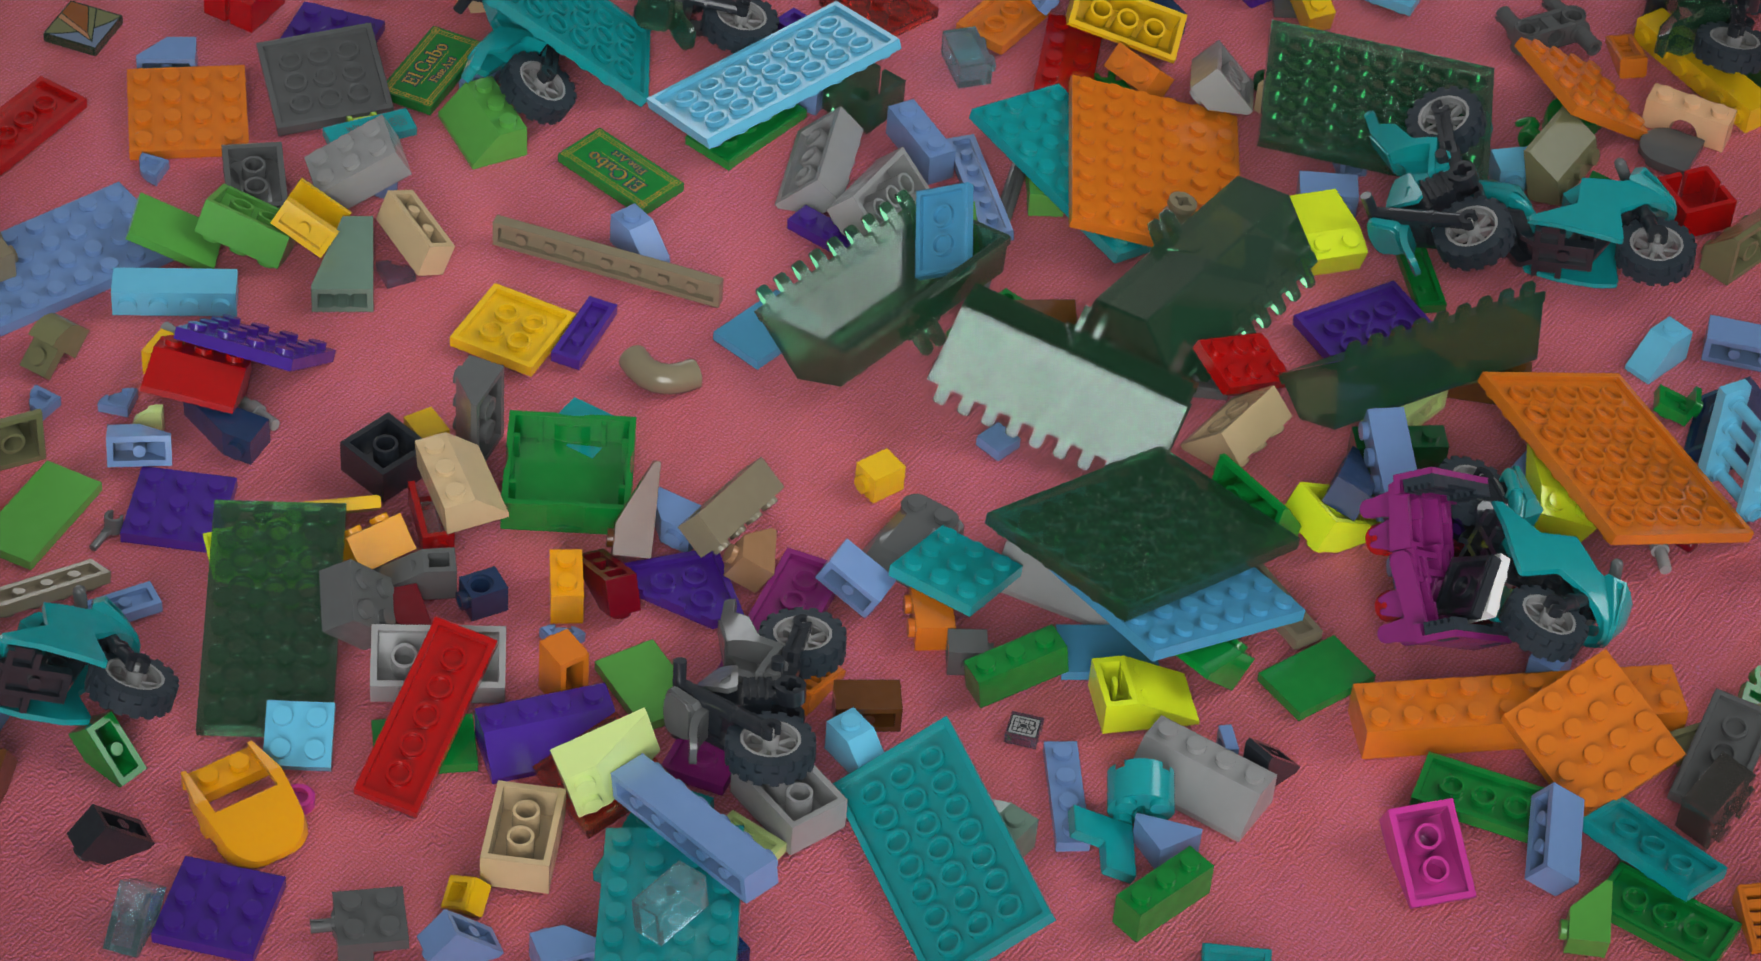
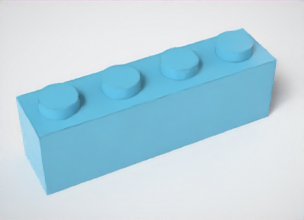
[111,267,239,317]

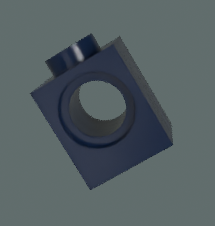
[455,566,508,621]

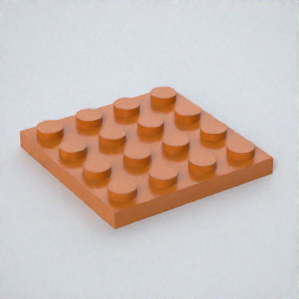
[1514,37,1648,141]
[126,65,249,160]
[1500,649,1687,817]

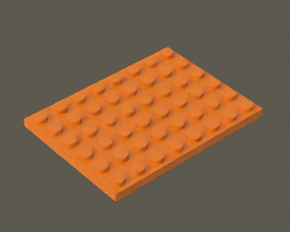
[1069,74,1244,269]
[1477,372,1754,545]

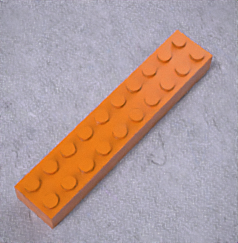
[1348,664,1689,759]

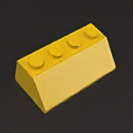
[1065,0,1187,64]

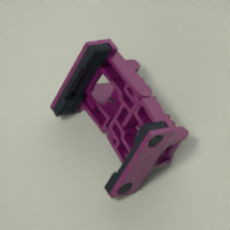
[1359,467,1512,651]

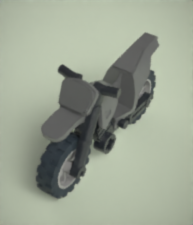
[663,598,847,787]

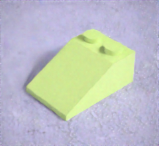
[550,707,661,818]

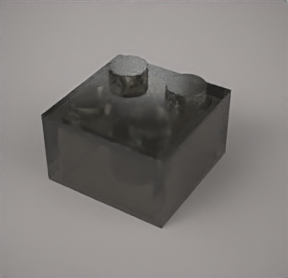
[1675,751,1756,850]

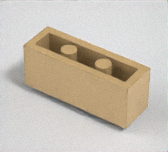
[376,190,455,276]

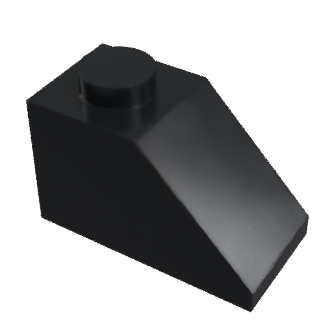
[67,804,155,865]

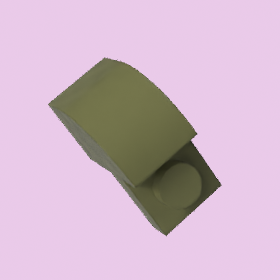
[20,313,90,380]

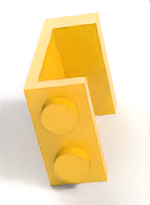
[270,178,352,258]

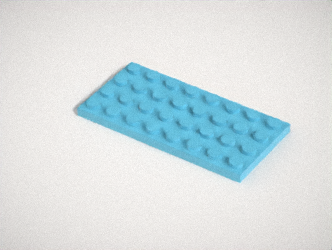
[646,1,902,149]

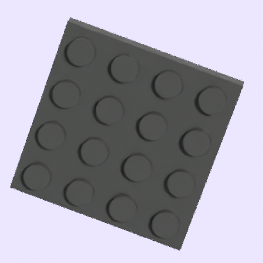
[256,22,394,136]

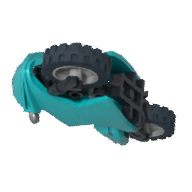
[1457,158,1697,288]
[1439,456,1633,662]
[0,585,179,725]

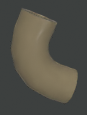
[619,345,702,395]

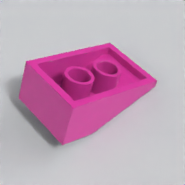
[1379,798,1477,909]

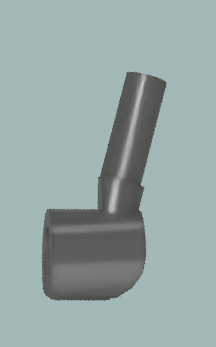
[89,510,124,551]

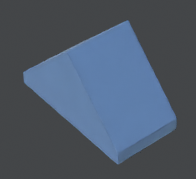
[1133,813,1203,869]

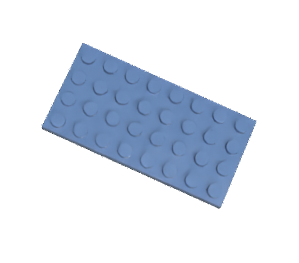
[0,182,175,337]

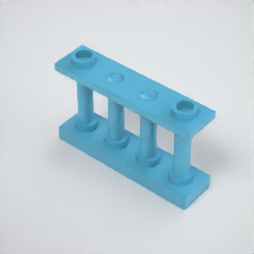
[1698,379,1761,523]

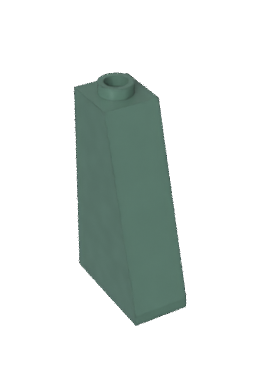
[311,216,374,312]

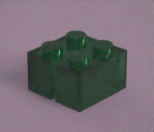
[822,63,906,134]

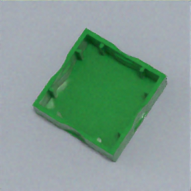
[500,410,637,535]

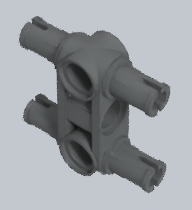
[1495,0,1602,56]

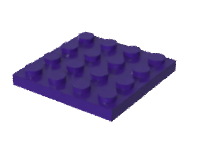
[1293,280,1462,399]
[173,314,336,372]

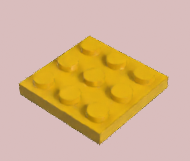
[450,283,576,377]

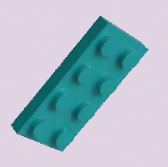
[1582,797,1728,902]

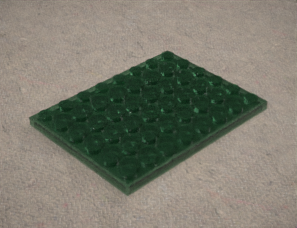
[1257,19,1495,181]
[985,445,1300,622]

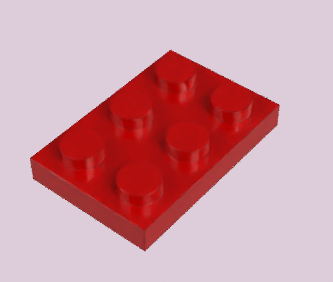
[1192,332,1293,396]

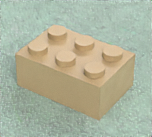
[480,780,566,894]

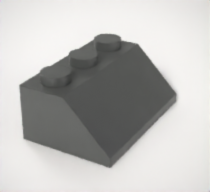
[453,355,504,461]

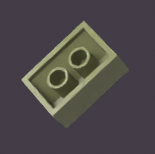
[1524,106,1600,206]
[1699,208,1761,286]
[0,409,46,471]

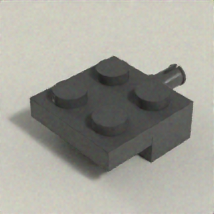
[310,886,409,961]

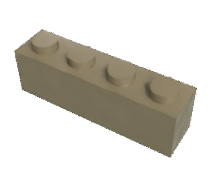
[678,457,784,558]

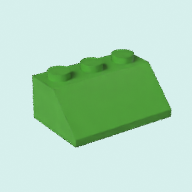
[438,76,527,169]
[194,183,296,269]

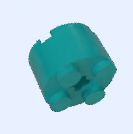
[1107,758,1175,825]

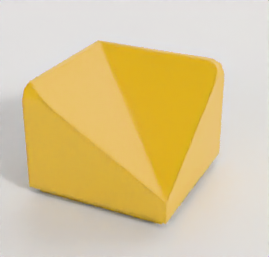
[440,875,492,917]

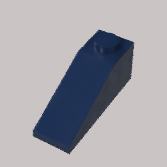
[183,402,270,465]
[1322,446,1375,521]

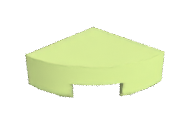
[133,404,165,431]

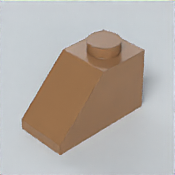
[723,528,777,593]

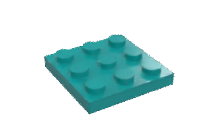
[888,525,1023,617]

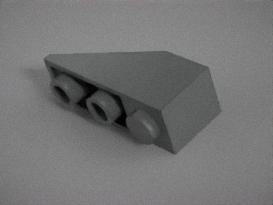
[373,547,457,600]

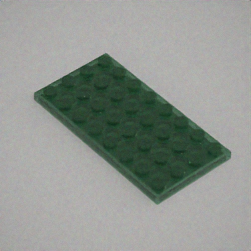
[196,500,347,737]

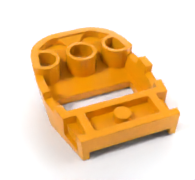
[180,740,308,868]

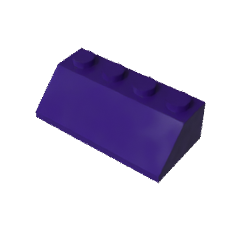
[475,682,617,784]

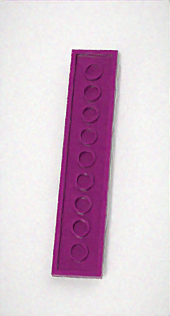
[661,547,835,796]

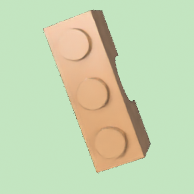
[1642,83,1737,152]

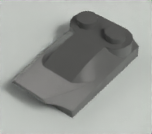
[221,142,288,208]
[862,494,964,588]

